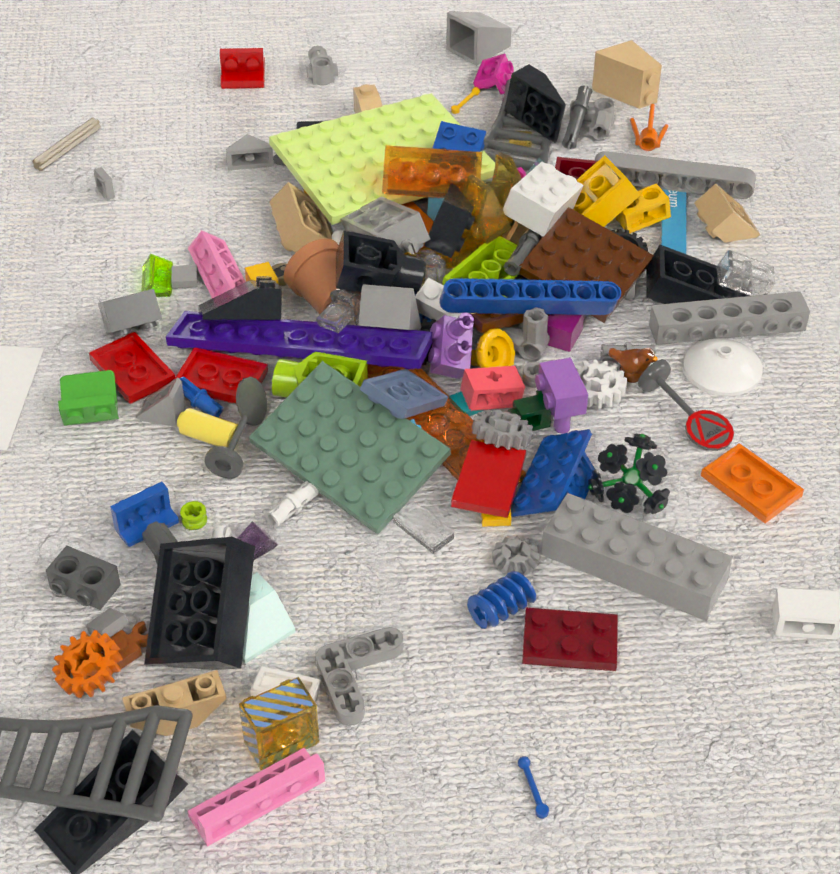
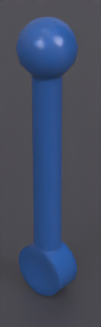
[518,756,549,819]

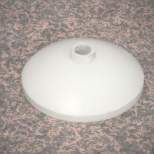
[683,338,763,396]

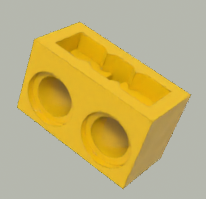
[616,183,671,234]

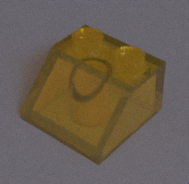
[463,174,512,244]

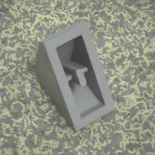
[226,134,274,171]
[136,377,186,427]

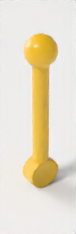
[451,87,480,114]

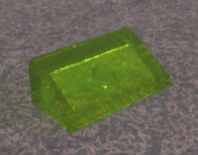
[141,254,173,297]

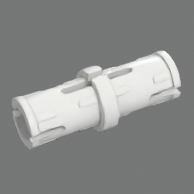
[265,481,318,528]

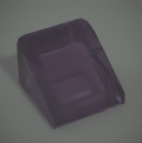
[237,521,278,560]

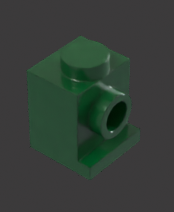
[507,390,551,431]

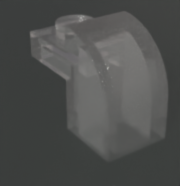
[316,288,361,333]

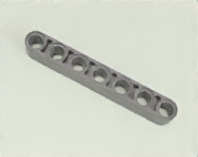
[594,151,756,199]

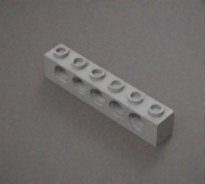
[649,291,810,345]

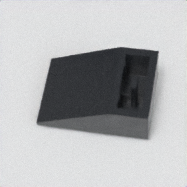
[504,64,566,143]

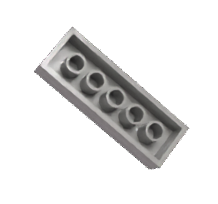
[541,493,733,621]

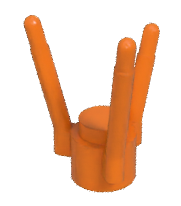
[630,104,668,151]

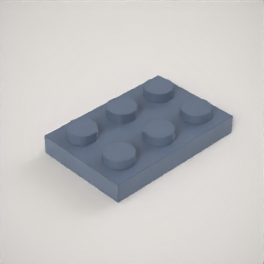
[360,369,448,419]

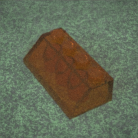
[382,145,482,201]

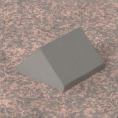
[359,285,421,330]

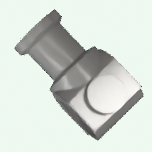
[306,45,338,85]

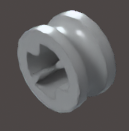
[522,362,539,388]

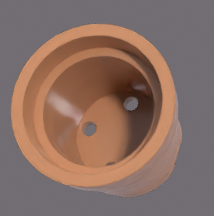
[284,238,361,323]

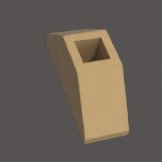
[122,670,226,736]

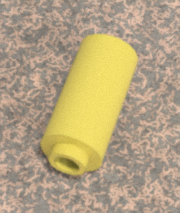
[177,408,239,447]

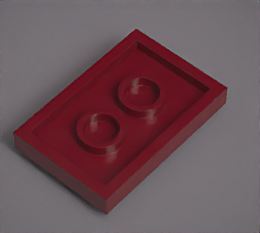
[522,607,618,671]

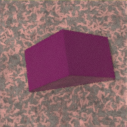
[547,314,584,352]

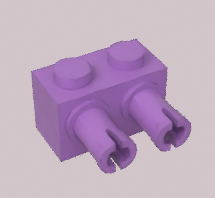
[428,313,474,379]
[535,357,588,434]

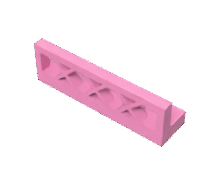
[188,230,245,298]
[187,748,325,846]

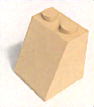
[592,40,662,109]

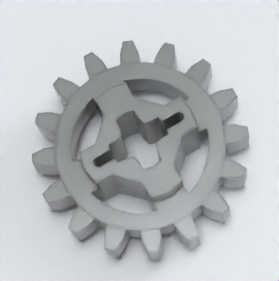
[472,410,533,450]

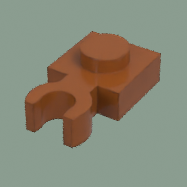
[101,621,148,669]

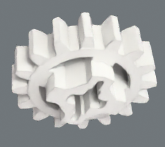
[575,359,627,409]

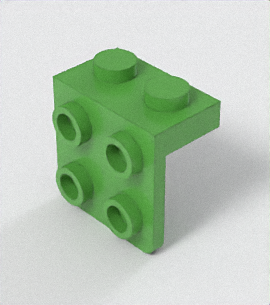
[58,370,119,426]

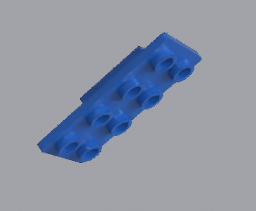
[510,429,596,517]

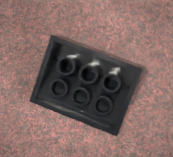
[144,536,255,670]

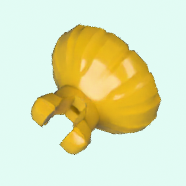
[471,329,515,368]

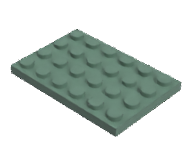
[249,361,451,535]

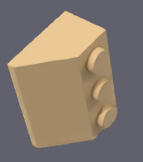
[269,182,333,253]

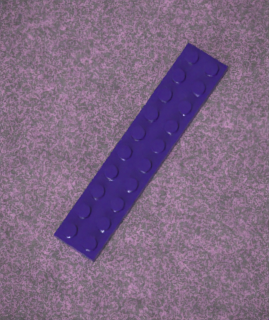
[166,311,433,369]

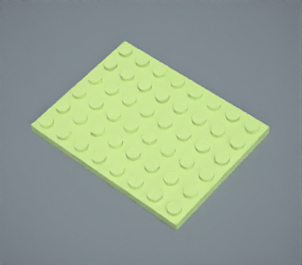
[269,93,500,225]

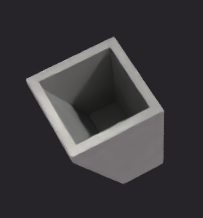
[446,11,512,66]

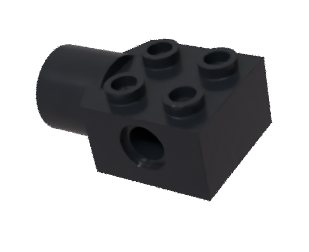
[336,230,425,294]

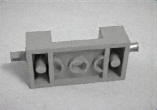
[341,196,430,254]

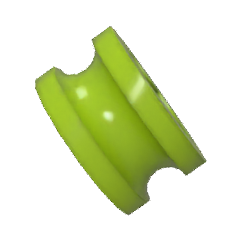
[180,501,207,530]

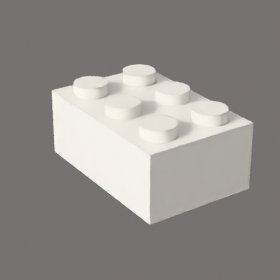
[501,162,584,237]

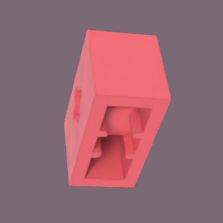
[460,366,525,411]

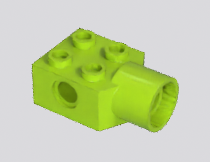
[272,352,368,398]

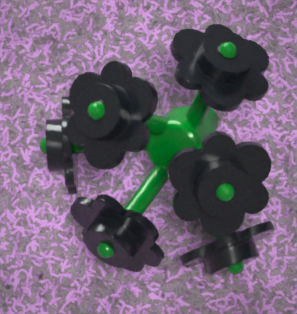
[588,434,670,514]

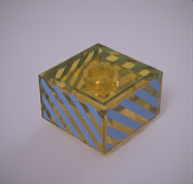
[239,677,319,770]

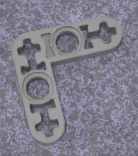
[316,627,404,726]

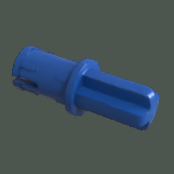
[179,377,224,417]

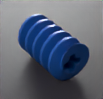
[467,571,537,629]

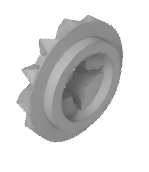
[492,535,540,575]

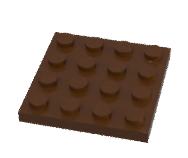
[519,207,654,323]

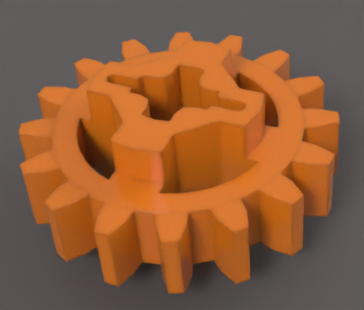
[52,630,123,698]

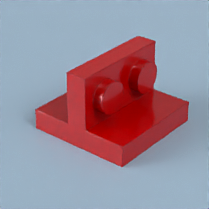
[219,48,265,89]

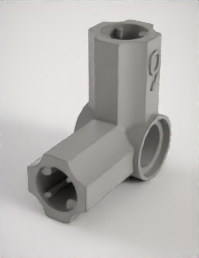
[570,98,614,140]
[499,307,550,362]

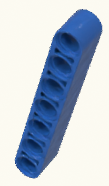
[439,278,621,315]

